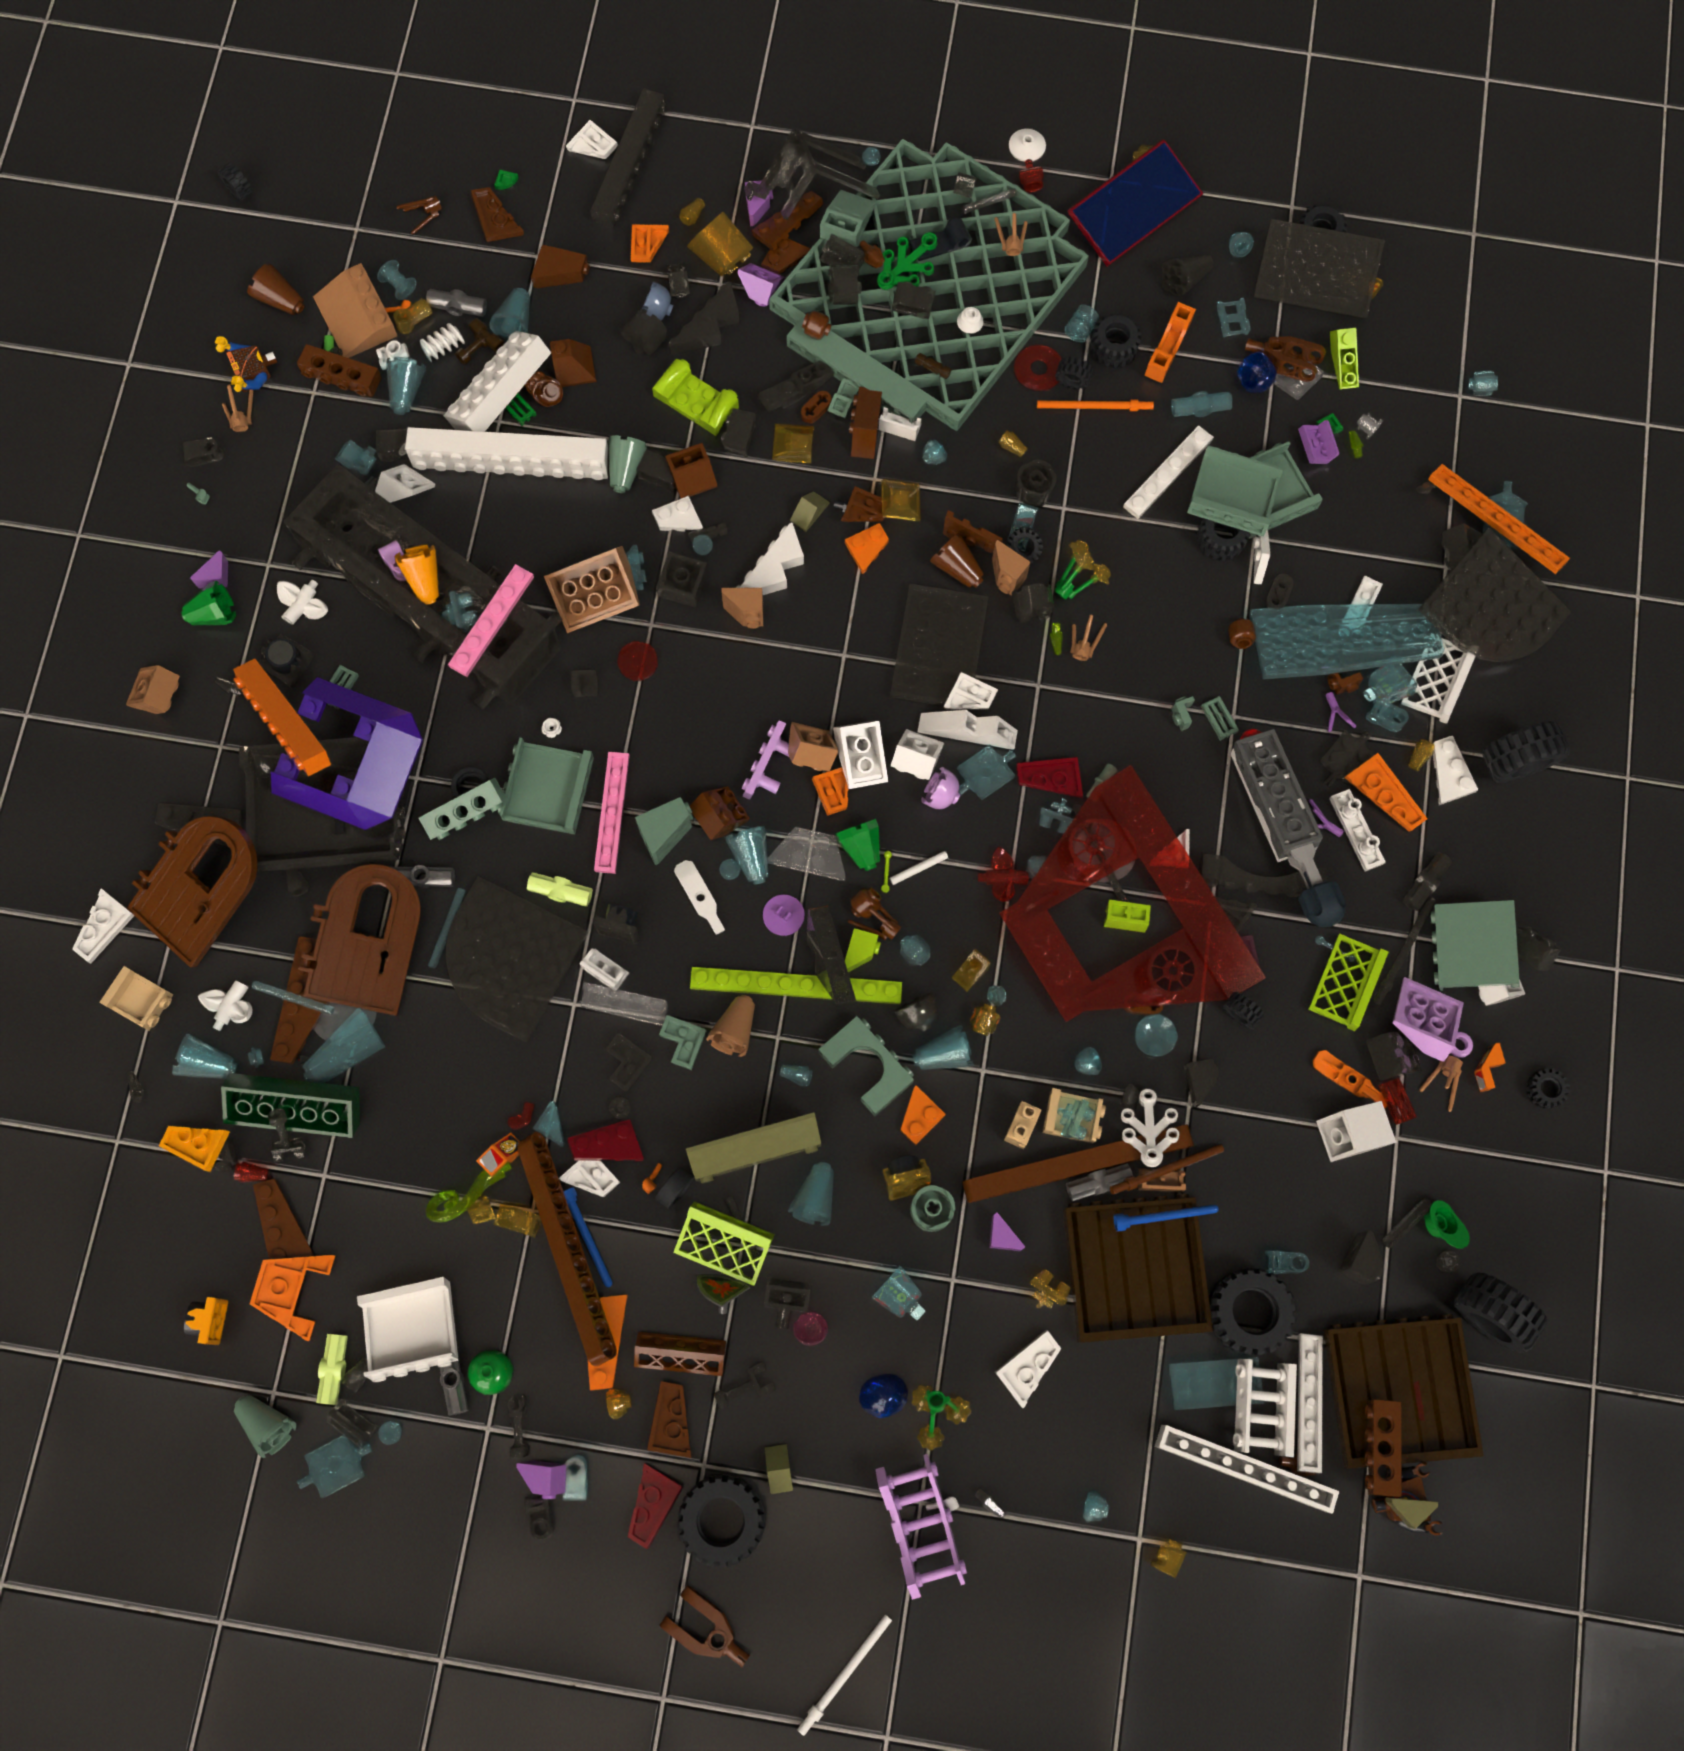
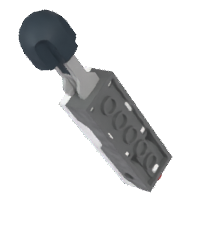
[1231,729,1346,927]

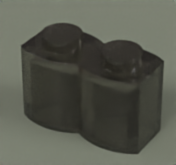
[892,282,936,319]

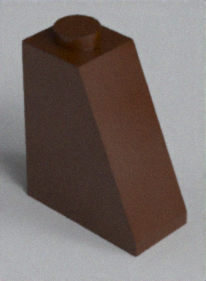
[531,244,590,288]

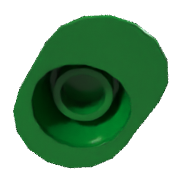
[1424,1200,1470,1249]

